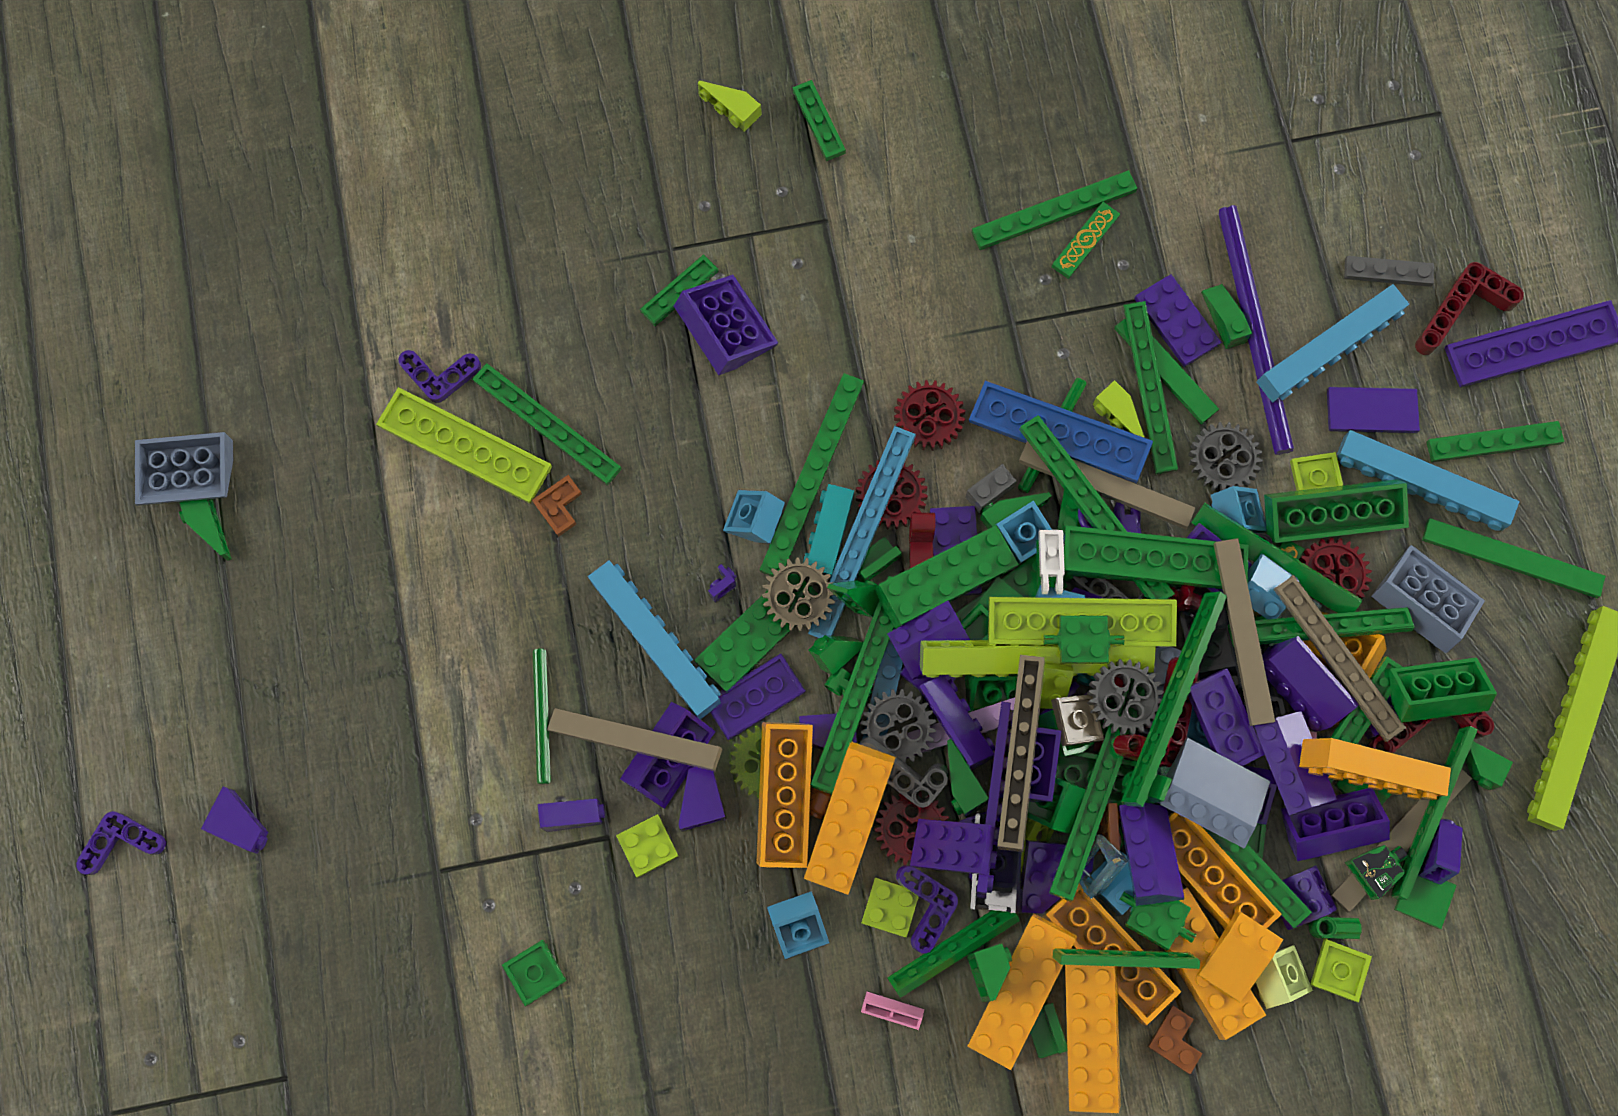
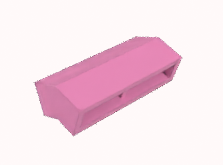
[861,992,924,1030]

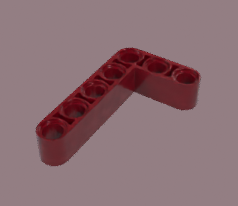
[1415,262,1524,355]
[909,513,935,568]
[1113,657,1199,768]
[1367,711,1494,753]

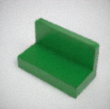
[858,537,901,583]
[1030,1003,1068,1058]

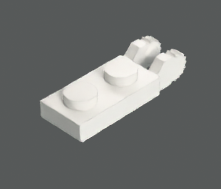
[1039,530,1065,594]

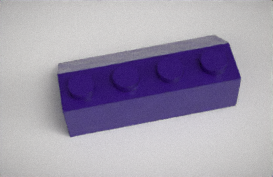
[1262,636,1359,732]
[919,676,995,771]
[620,702,716,809]
[1254,711,1338,815]
[1281,788,1390,861]
[1119,803,1184,906]

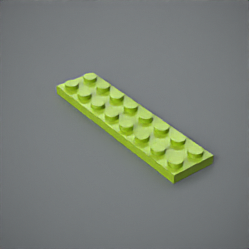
[376,387,552,504]
[988,597,1177,646]

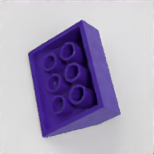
[674,275,778,375]

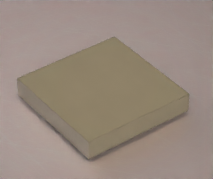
[1051,695,1104,746]

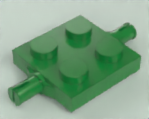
[1043,616,1125,664]
[1119,891,1197,951]

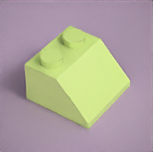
[1256,945,1313,1009]

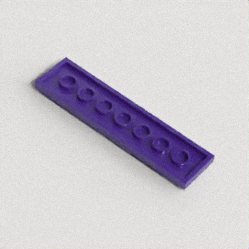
[1444,300,1618,387]
[977,701,1014,899]

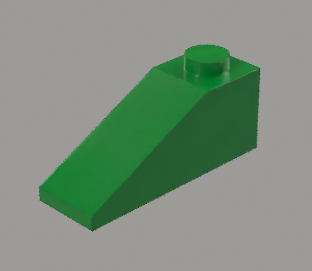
[1201,284,1252,349]
[980,492,1052,529]
[179,499,232,561]
[827,580,879,618]

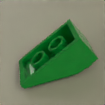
[947,739,989,818]

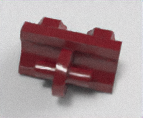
[1169,585,1202,614]

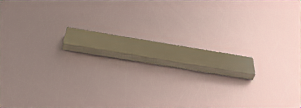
[1018,441,1195,529]
[1214,539,1275,726]
[1273,575,1406,742]
[547,708,722,771]
[1331,769,1472,913]

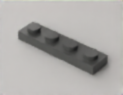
[1344,256,1434,287]

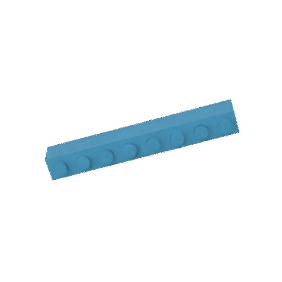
[1256,284,1409,403]
[1336,430,1520,531]
[587,560,721,719]

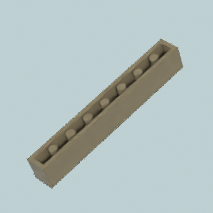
[998,655,1045,852]

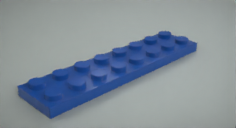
[969,381,1153,483]

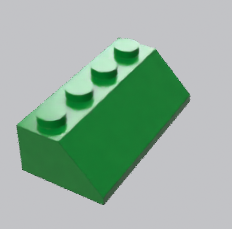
[1389,657,1497,723]
[966,943,1012,1002]

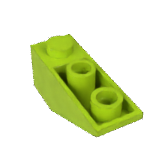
[698,81,762,132]
[1093,380,1144,438]

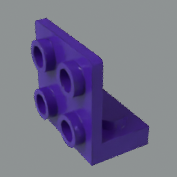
[1281,865,1337,930]

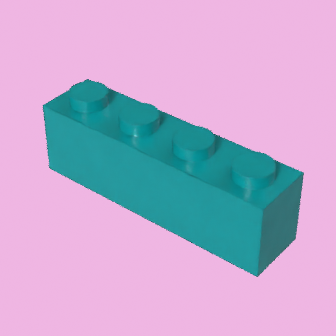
[803,484,854,579]

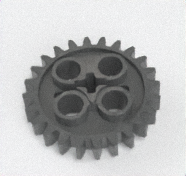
[1188,422,1263,491]
[1087,659,1164,735]
[861,689,936,763]

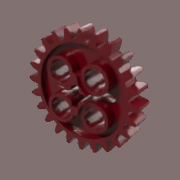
[894,380,966,451]
[855,460,928,530]
[1299,537,1372,610]
[874,791,949,866]

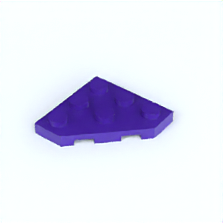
[1020,840,1095,914]

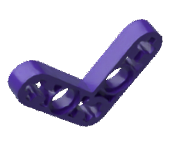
[398,350,481,403]
[76,811,166,875]
[896,865,958,953]

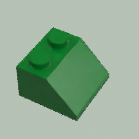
[1027,777,1086,834]

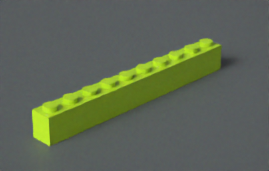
[1527,606,1618,831]
[920,640,1156,678]

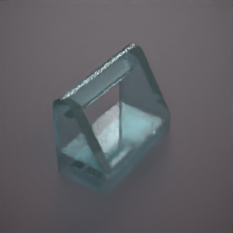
[1079,835,1128,899]

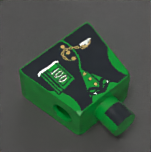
[1344,845,1408,900]

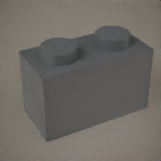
[965,464,1016,514]

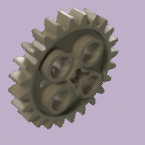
[762,557,835,632]

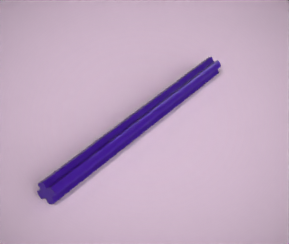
[1219,205,1294,455]

